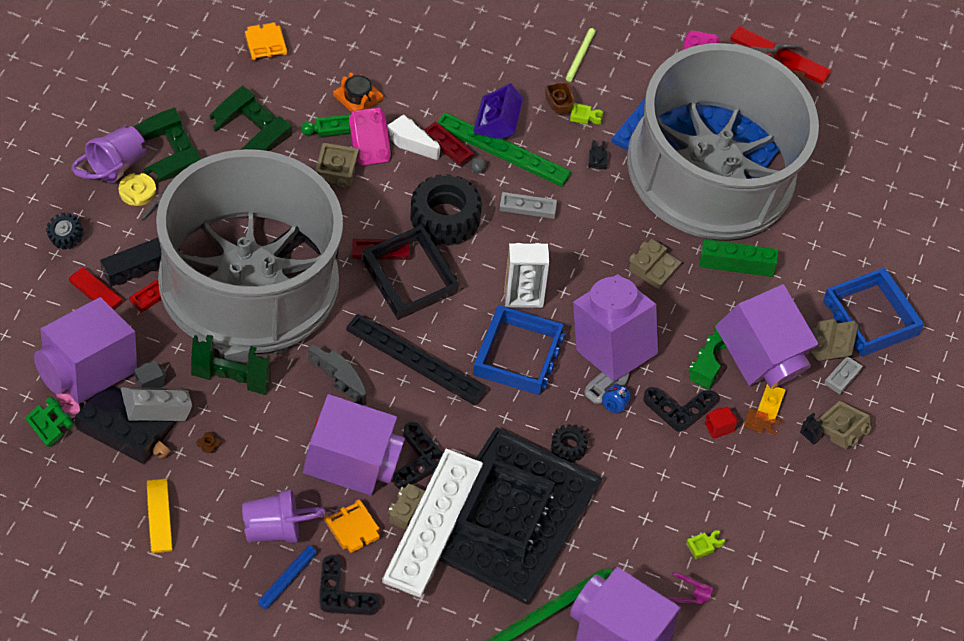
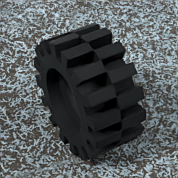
[551,424,588,463]

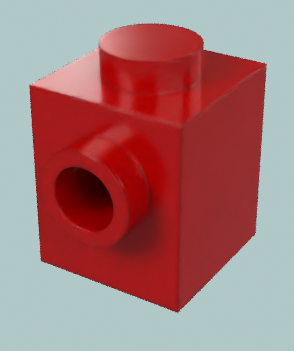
[705,406,737,439]

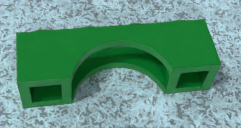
[688,315,728,390]

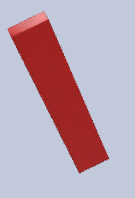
[730,26,831,85]

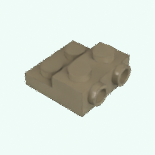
[315,143,359,188]
[629,239,681,290]
[810,319,858,361]
[817,401,871,449]
[388,484,425,530]

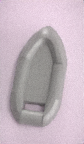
[584,372,629,404]

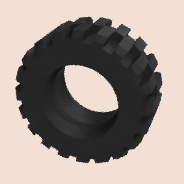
[410,174,482,246]

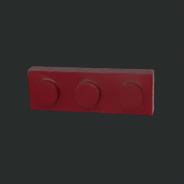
[424,121,474,167]
[352,239,409,260]

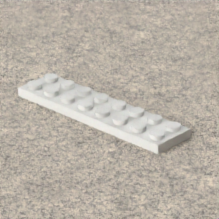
[382,449,483,598]

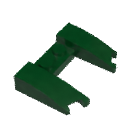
[210,85,292,151]
[133,107,201,183]
[191,335,271,395]

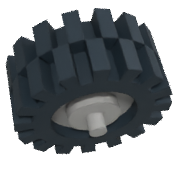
[46,213,83,250]

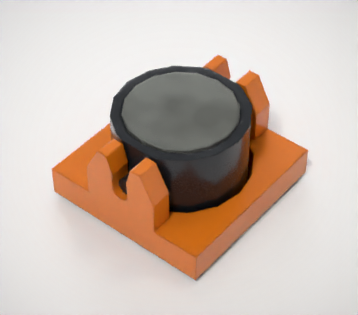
[333,73,384,113]

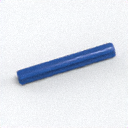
[258,545,317,609]

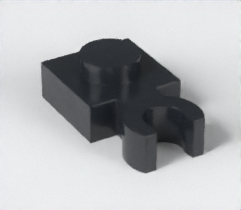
[588,140,608,170]
[800,413,823,445]

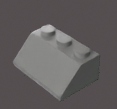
[121,387,192,421]

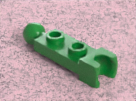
[301,114,351,137]

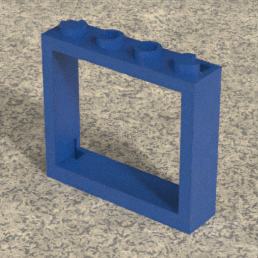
[824,267,924,357]
[473,305,565,395]

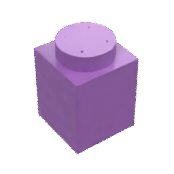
[573,274,658,381]
[715,284,818,389]
[34,297,137,404]
[303,394,405,496]
[570,567,680,641]

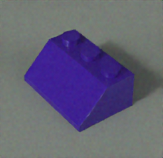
[473,83,523,139]

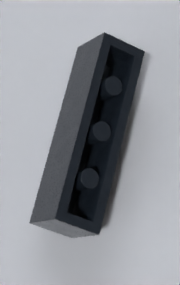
[100,238,180,287]

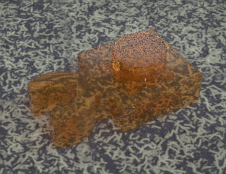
[743,408,780,435]

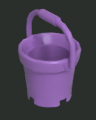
[71,125,147,183]
[242,489,326,543]

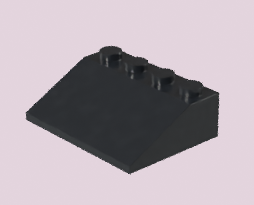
[75,386,177,465]

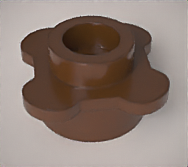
[197,432,221,453]

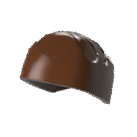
[545,82,575,115]

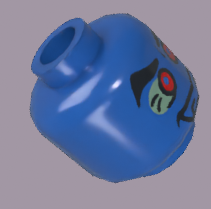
[602,384,631,413]

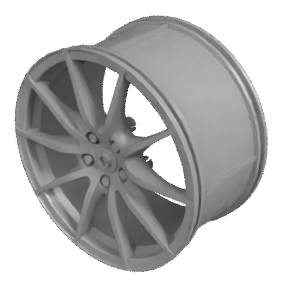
[627,43,819,240]
[156,149,343,354]

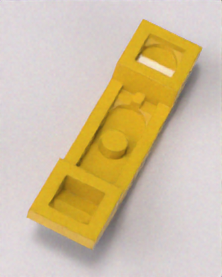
[147,479,172,553]

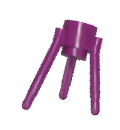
[665,572,713,605]

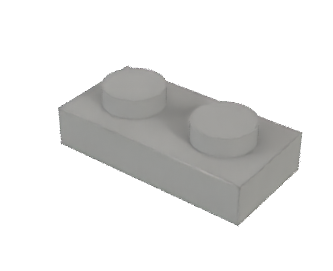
[824,356,863,394]

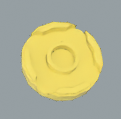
[119,173,156,206]

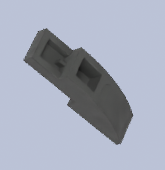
[308,344,366,406]

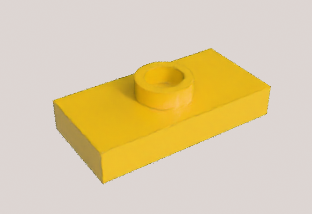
[756,384,786,423]

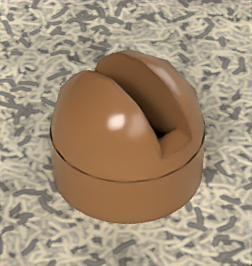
[153,441,171,459]

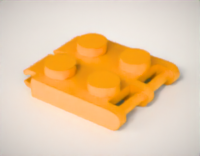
[245,22,287,60]
[323,499,379,553]

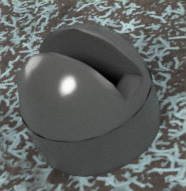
[471,158,486,174]

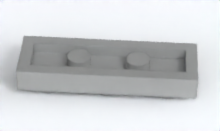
[499,192,557,219]

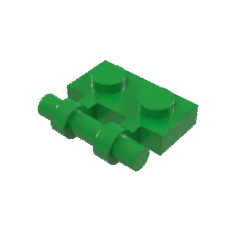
[25,396,74,448]

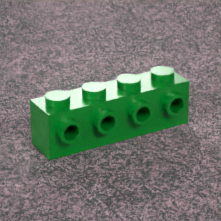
[699,239,778,277]

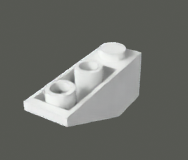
[387,115,440,160]

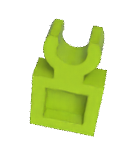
[570,103,603,125]
[686,530,725,560]

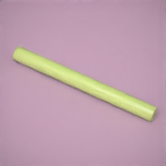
[566,28,596,82]

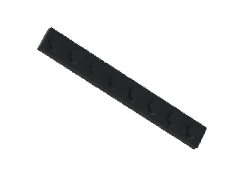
[346,314,486,406]

